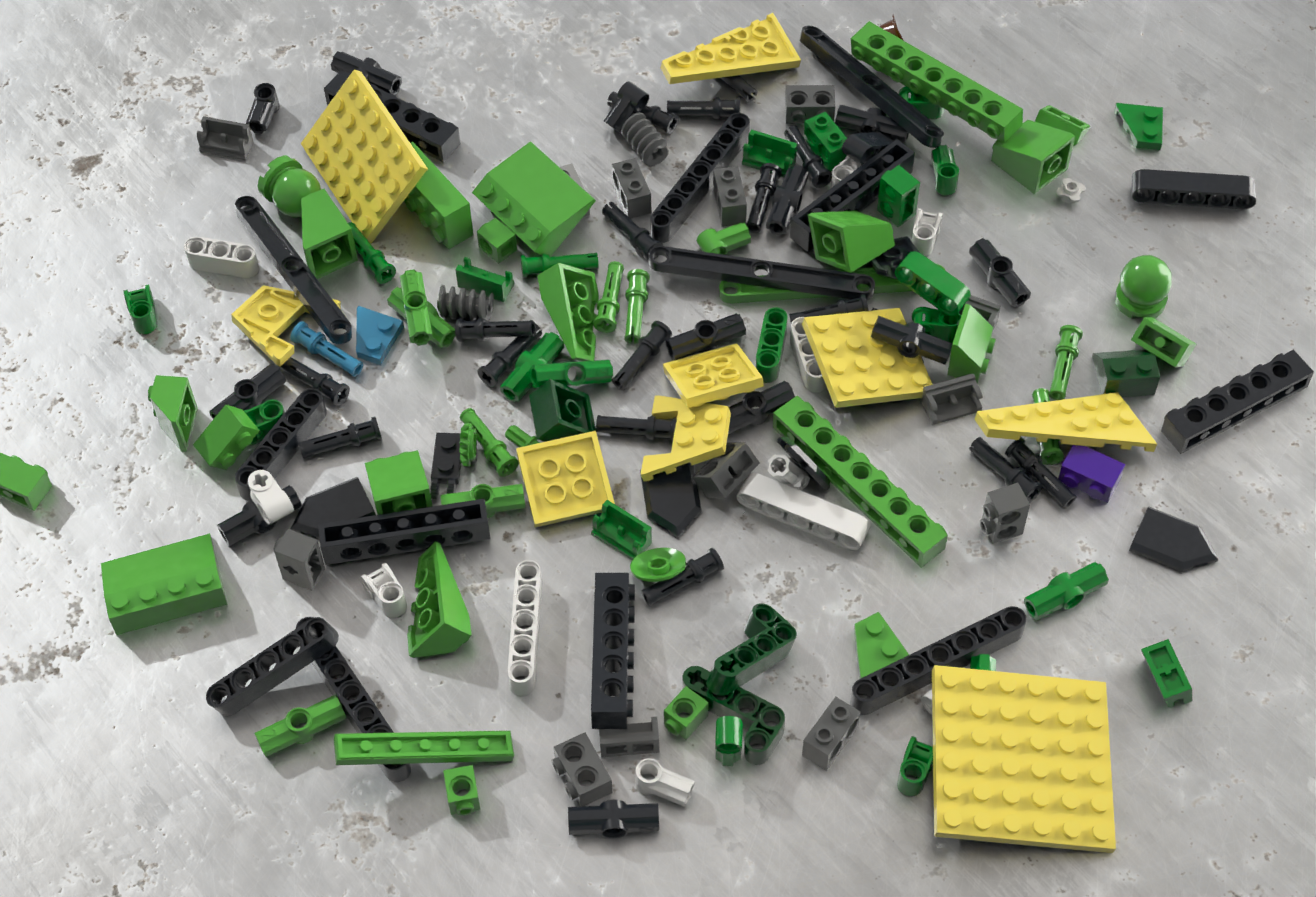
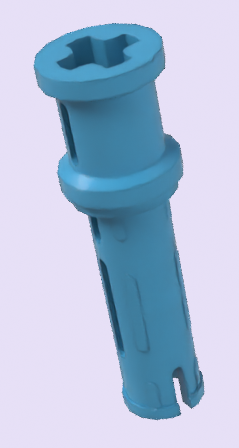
[290,321,364,377]

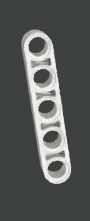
[737,473,871,550]
[507,560,542,696]

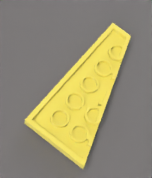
[660,13,801,84]
[975,392,1157,452]

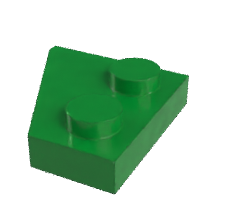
[1114,103,1163,150]

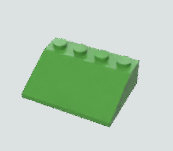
[472,141,596,257]
[101,533,228,635]

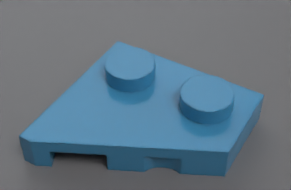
[356,306,404,366]

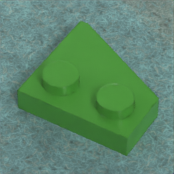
[854,612,909,679]

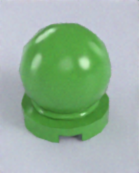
[257,155,321,218]
[1115,255,1172,318]

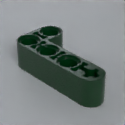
[706,603,797,696]
[682,666,785,765]

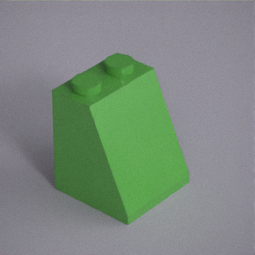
[991,120,1075,194]
[301,188,358,279]
[808,211,895,273]
[365,450,433,515]

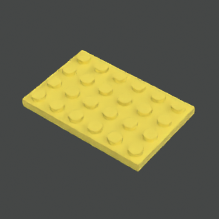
[301,70,428,243]

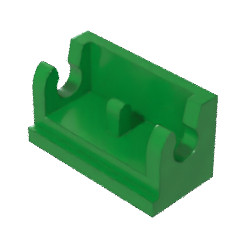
[742,129,797,178]
[455,257,515,302]
[591,500,652,560]
[1141,639,1193,708]

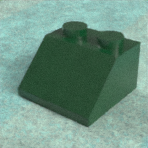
[1092,349,1160,397]
[529,379,598,442]

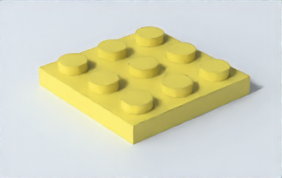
[663,343,764,408]
[516,431,615,527]

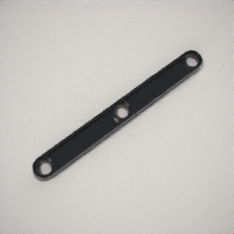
[799,25,944,148]
[235,196,352,344]
[649,246,875,300]

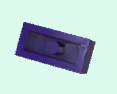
[1058,445,1126,503]

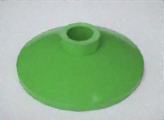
[630,548,686,582]

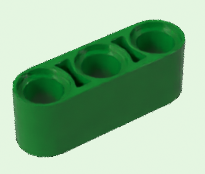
[895,251,971,316]
[755,307,788,383]

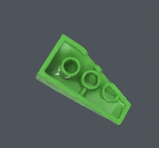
[537,263,599,361]
[407,542,472,658]

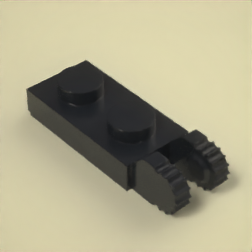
[430,432,461,499]

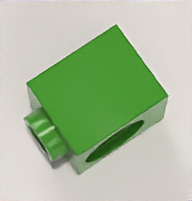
[477,217,517,264]
[664,686,709,740]
[443,765,481,816]

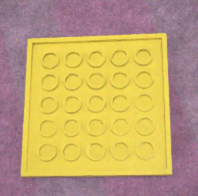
[932,665,1116,853]

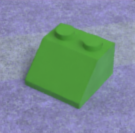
[947,304,996,383]
[148,375,198,452]

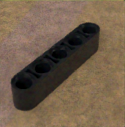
[1132,169,1256,209]
[235,388,326,501]
[206,617,339,716]

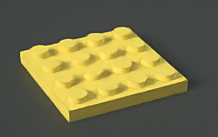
[802,308,933,408]

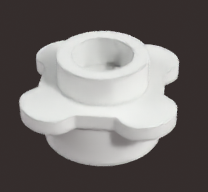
[1056,178,1086,203]

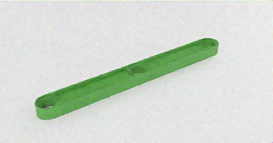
[719,264,946,304]

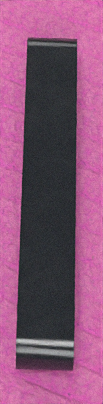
[650,113,750,243]
[850,606,1026,715]
[296,617,411,782]

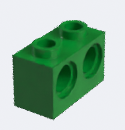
[804,112,847,171]
[877,165,920,227]

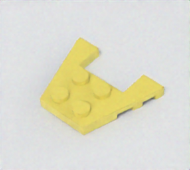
[231,285,341,367]
[641,395,731,481]

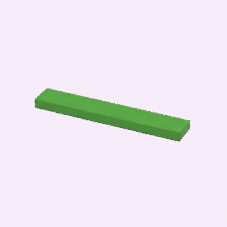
[334,731,514,765]

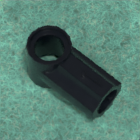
[604,81,649,134]
[246,83,280,134]

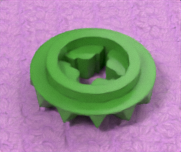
[459,423,477,466]

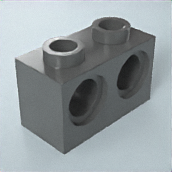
[785,85,835,124]
[612,158,652,219]
[713,166,747,227]
[693,442,760,499]
[980,483,1030,544]
[802,696,861,771]
[551,732,613,806]

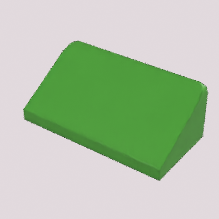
[1035,105,1091,146]

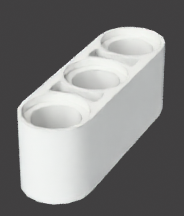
[184,237,259,278]
[790,317,826,393]

